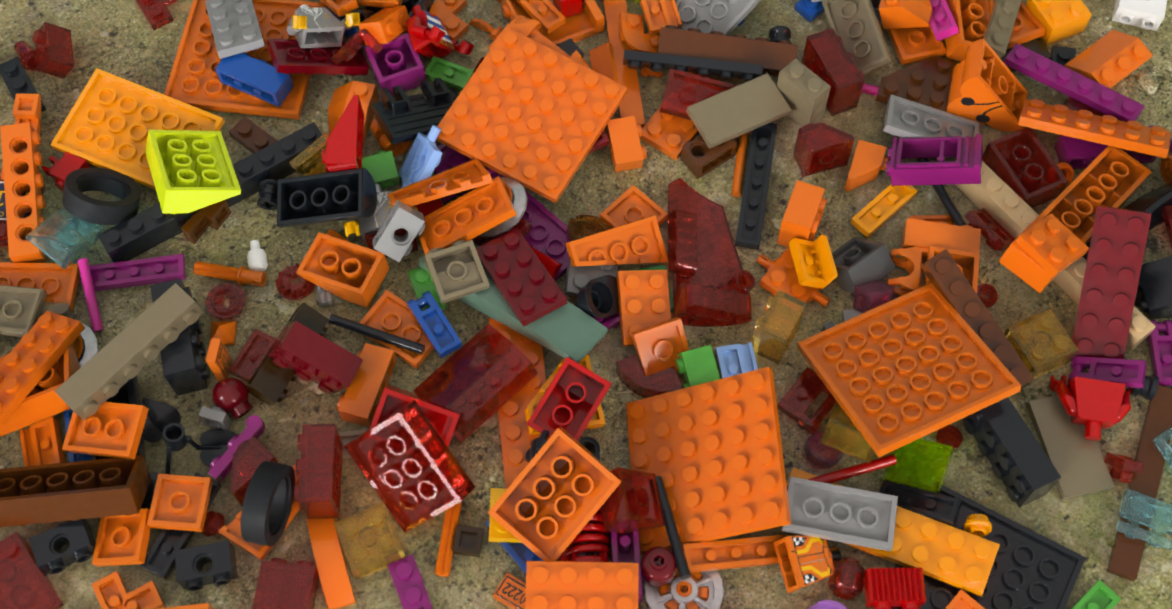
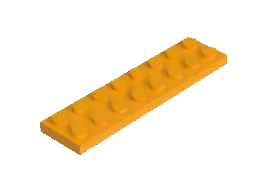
[786,467,1000,597]

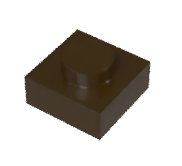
[452,525,484,557]

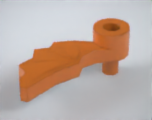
[468,18,503,40]

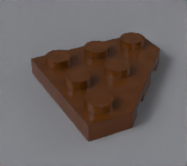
[876,56,956,112]

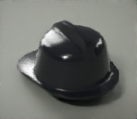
[575,275,619,319]

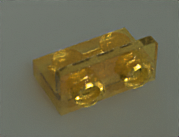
[289,133,330,176]

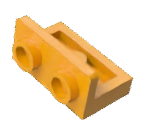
[788,235,838,289]

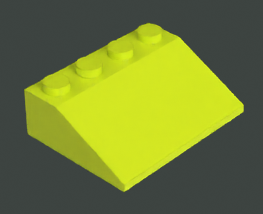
[145,129,241,214]

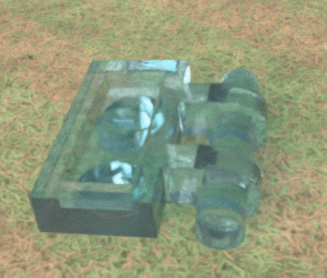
[1115,489,1172,550]

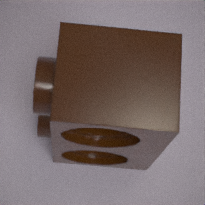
[681,136,737,179]

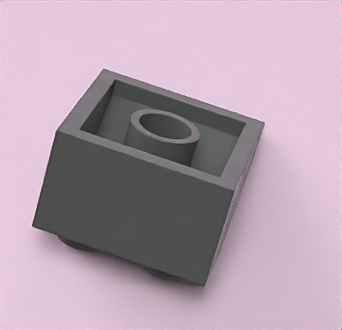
[832,236,895,295]

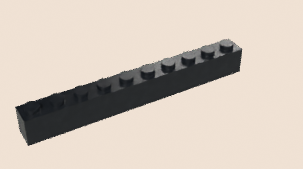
[97,122,327,262]

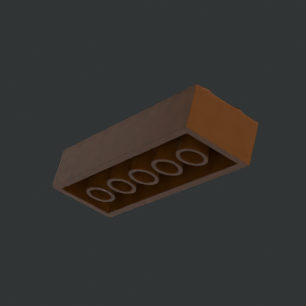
[0,455,151,527]

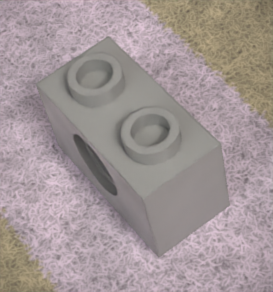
[372,200,426,262]

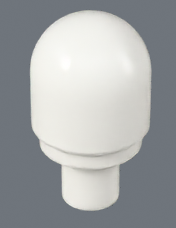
[247,240,268,271]

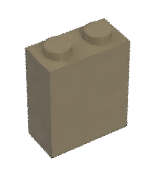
[777,58,831,132]

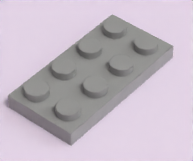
[205,0,265,59]
[883,94,980,138]
[782,477,898,551]

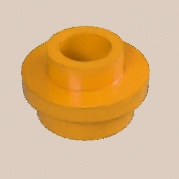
[964,514,992,537]

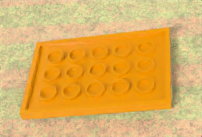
[50,68,224,190]

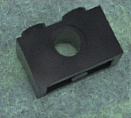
[29,519,96,575]
[174,540,238,591]

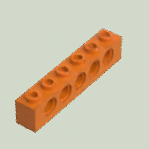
[0,122,49,263]

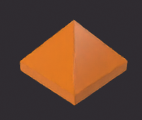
[209,321,237,345]

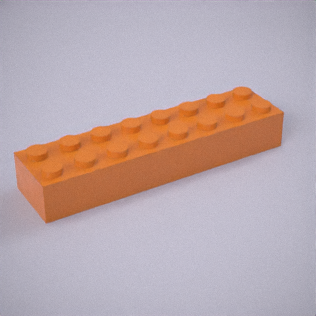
[999,146,1152,293]

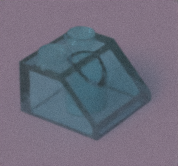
[26,209,104,269]

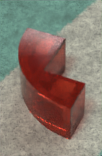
[616,355,683,398]

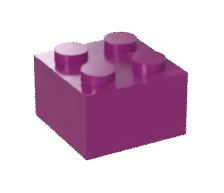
[365,33,426,96]

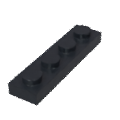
[140,472,221,580]

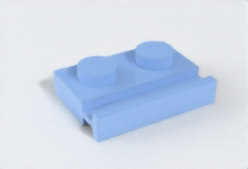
[715,342,758,379]

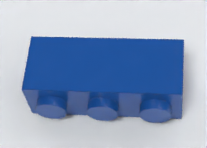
[215,52,294,107]

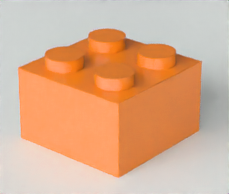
[777,180,827,248]

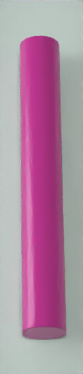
[77,258,103,332]

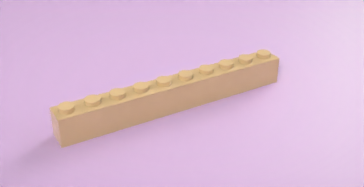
[954,161,1156,353]

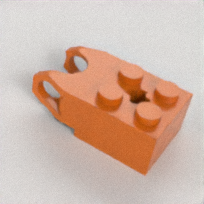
[886,246,980,296]

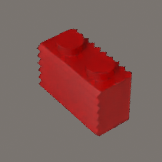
[863,567,926,609]

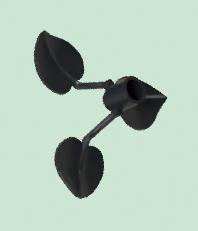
[140,398,237,510]

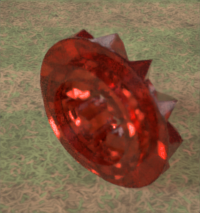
[275,263,315,300]
[206,283,246,320]

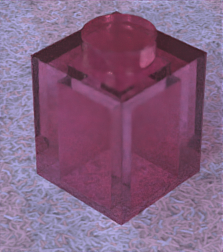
[853,280,894,313]

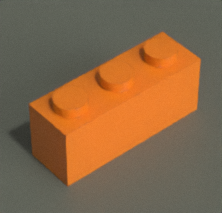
[900,218,981,253]
[337,343,397,428]

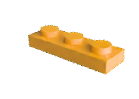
[850,184,918,238]

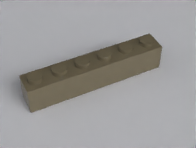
[54,283,203,420]

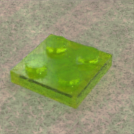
[885,438,954,493]

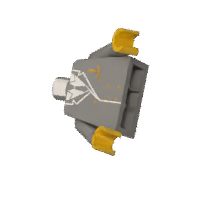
[287,4,360,49]
[344,184,418,243]

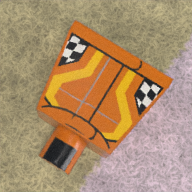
[774,536,842,593]

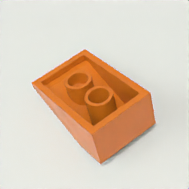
[296,232,390,308]

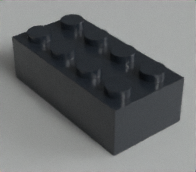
[150,278,210,396]
[962,397,1061,508]

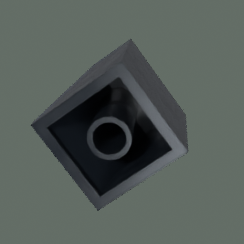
[1137,256,1172,319]

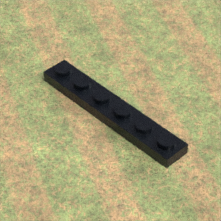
[623,50,763,82]
[735,123,777,250]

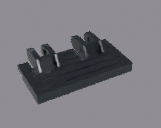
[371,78,458,145]

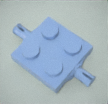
[398,125,442,188]

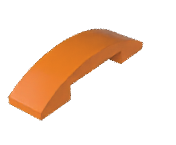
[0,93,41,180]
[305,502,356,609]

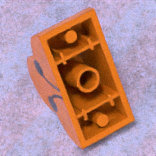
[947,38,1028,132]

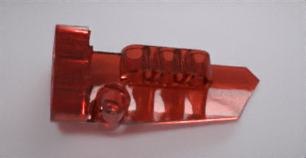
[668,178,755,327]

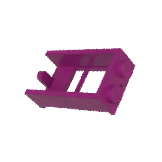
[886,134,983,186]

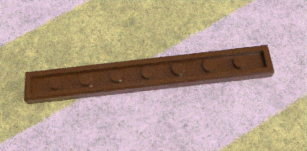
[1107,385,1172,582]

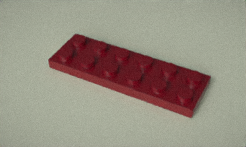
[1069,205,1152,359]

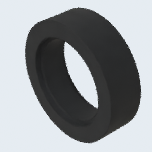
[62,167,141,225]
[241,461,295,547]

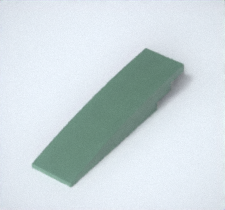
[418,244,608,363]

